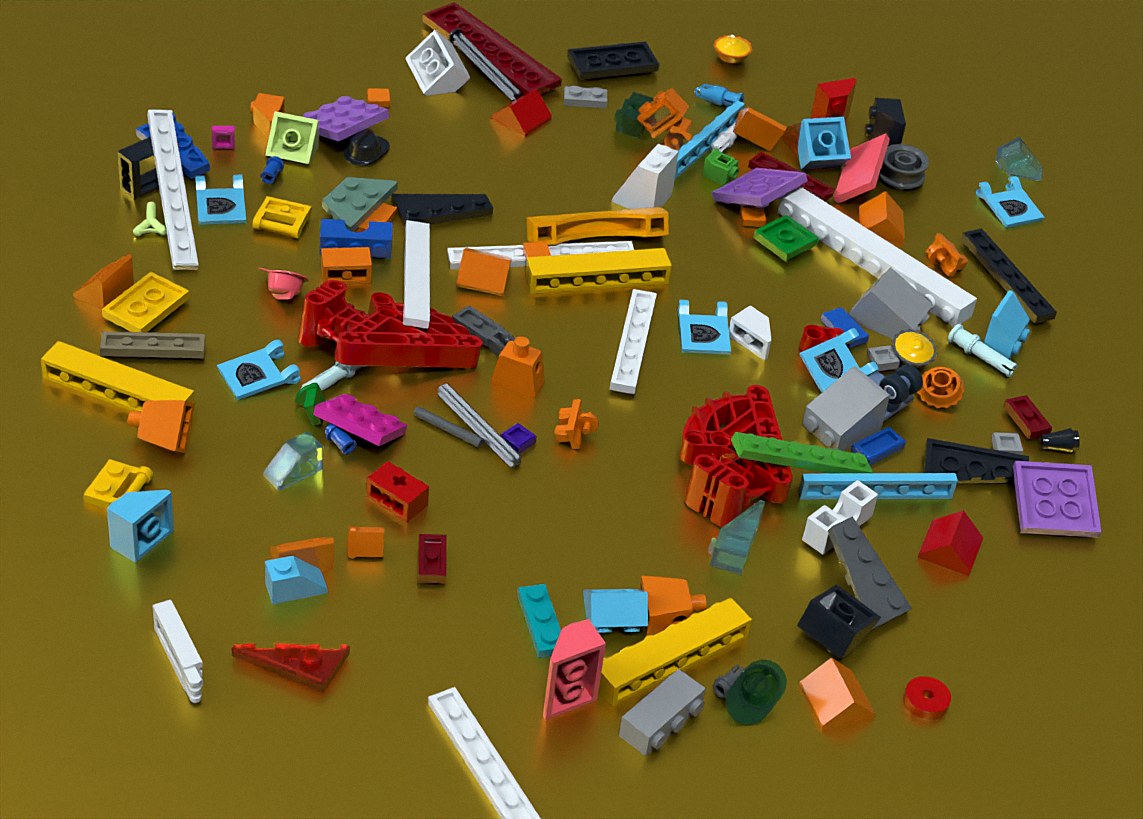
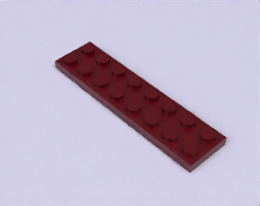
[422,2,562,95]

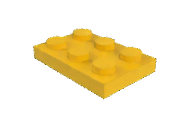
[101,272,190,333]

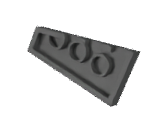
[828,516,912,632]

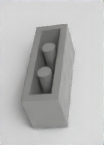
[619,669,706,756]

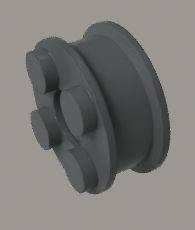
[879,144,929,191]

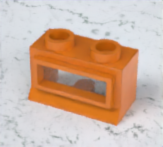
[637,88,689,139]

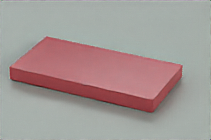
[833,133,890,204]

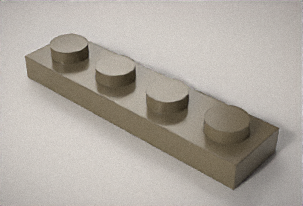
[100,331,206,358]

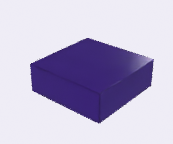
[500,423,537,454]

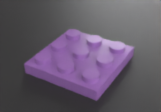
[303,96,390,141]
[712,168,807,208]
[1013,461,1101,538]

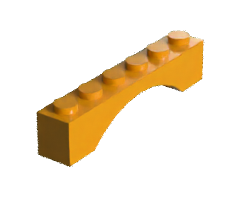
[527,207,669,245]

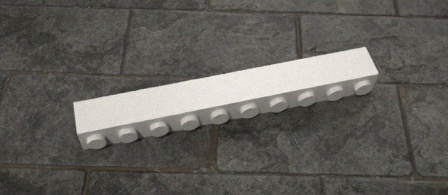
[778,186,977,327]

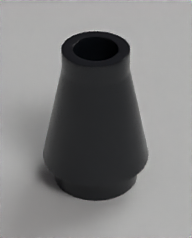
[1041,428,1080,453]

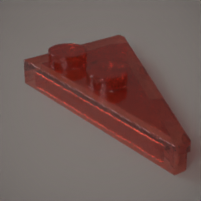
[232,643,350,693]

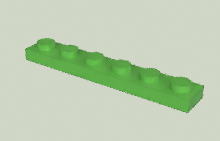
[731,432,873,474]

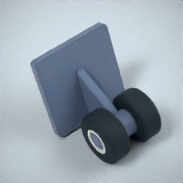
[868,364,923,421]

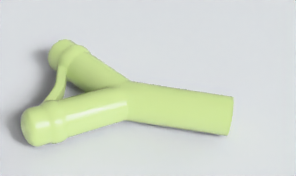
[133,202,167,236]

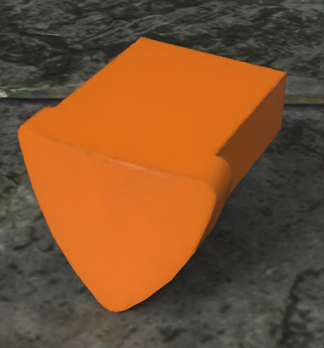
[347,525,384,558]

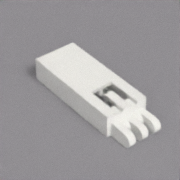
[153,600,203,703]

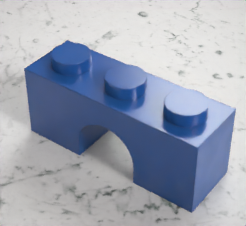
[320,219,393,259]

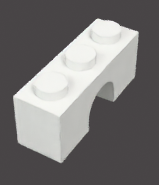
[802,480,878,555]

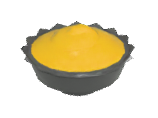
[891,329,938,368]

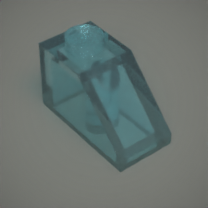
[996,137,1043,181]
[263,431,323,491]

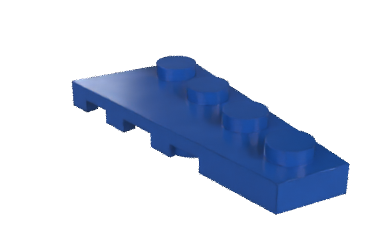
[136,113,210,179]

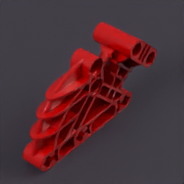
[298,280,483,368]
[679,385,793,529]

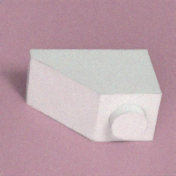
[729,306,771,361]

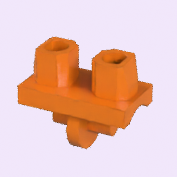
[664,117,692,151]
[926,233,968,277]
[555,399,599,450]

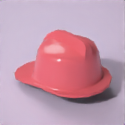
[259,267,309,300]

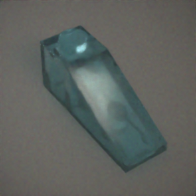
[708,500,765,575]

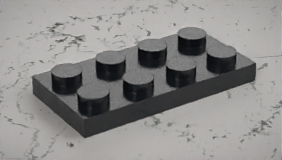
[567,41,660,80]

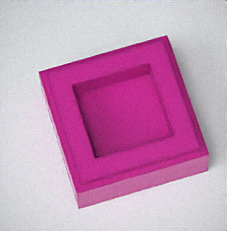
[212,126,235,149]

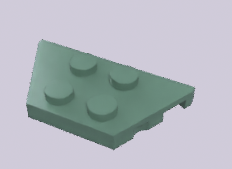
[322,177,398,232]

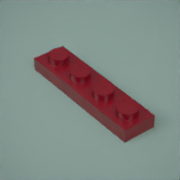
[748,151,834,202]

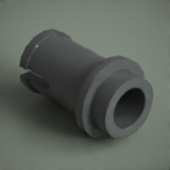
[713,665,748,698]

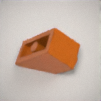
[250,93,285,138]

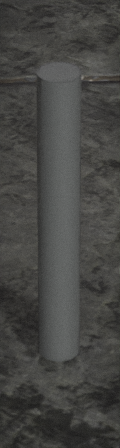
[414,406,484,448]

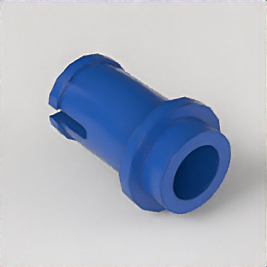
[260,156,284,184]
[325,423,357,454]

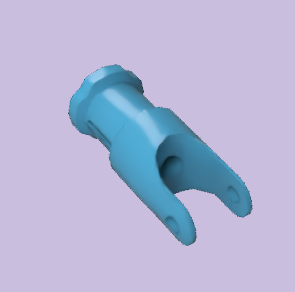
[695,84,745,107]

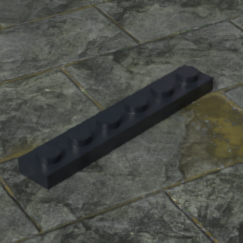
[961,228,1057,324]

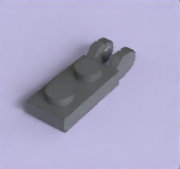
[452,305,515,356]

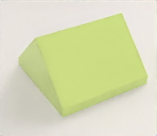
[265,112,319,165]

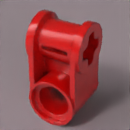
[798,325,845,353]

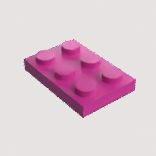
[313,394,407,446]

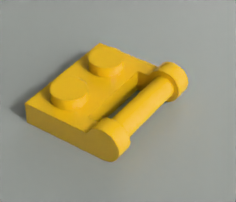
[252,196,311,239]
[83,459,154,509]

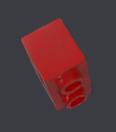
[366,461,429,523]

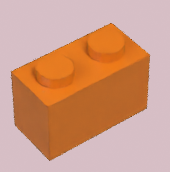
[321,247,372,285]

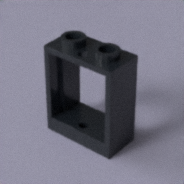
[117,137,179,200]

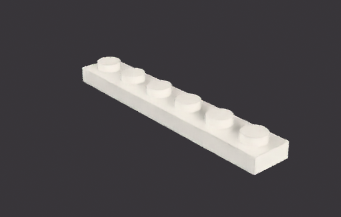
[610,289,657,394]

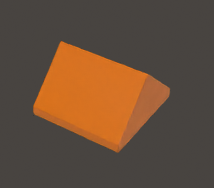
[733,107,787,152]
[858,191,905,242]
[456,248,512,296]
[73,253,134,309]
[269,537,334,572]
[799,658,875,729]

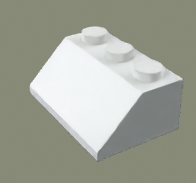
[405,30,470,96]

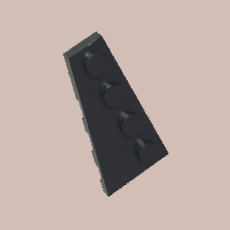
[391,194,493,228]
[923,438,1029,484]

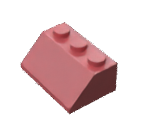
[543,619,606,720]

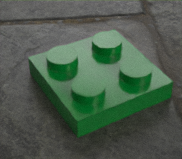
[753,215,819,261]

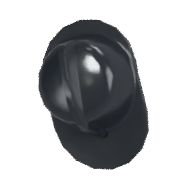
[344,129,390,165]

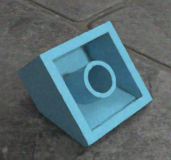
[798,117,851,170]
[984,290,1030,360]
[107,490,174,563]
[583,589,648,632]

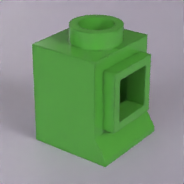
[702,148,739,186]

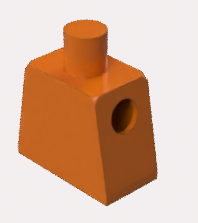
[491,336,545,398]
[127,400,195,453]
[639,576,706,635]

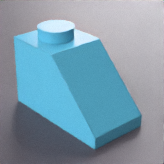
[265,556,328,605]

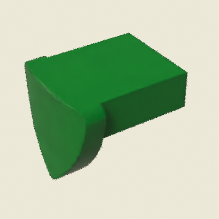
[294,383,326,426]

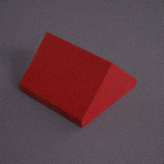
[491,89,552,137]
[918,510,983,576]

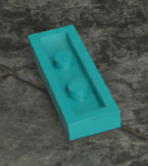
[517,584,561,659]

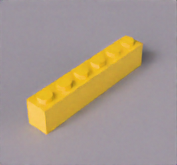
[525,248,672,294]
[41,341,195,412]
[599,598,752,706]

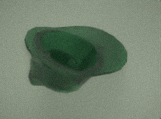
[726,660,787,725]

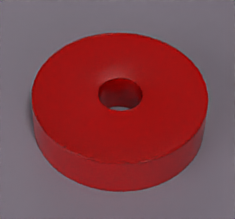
[903,676,951,720]

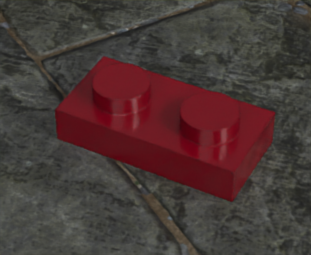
[1003,395,1052,440]
[418,534,447,583]

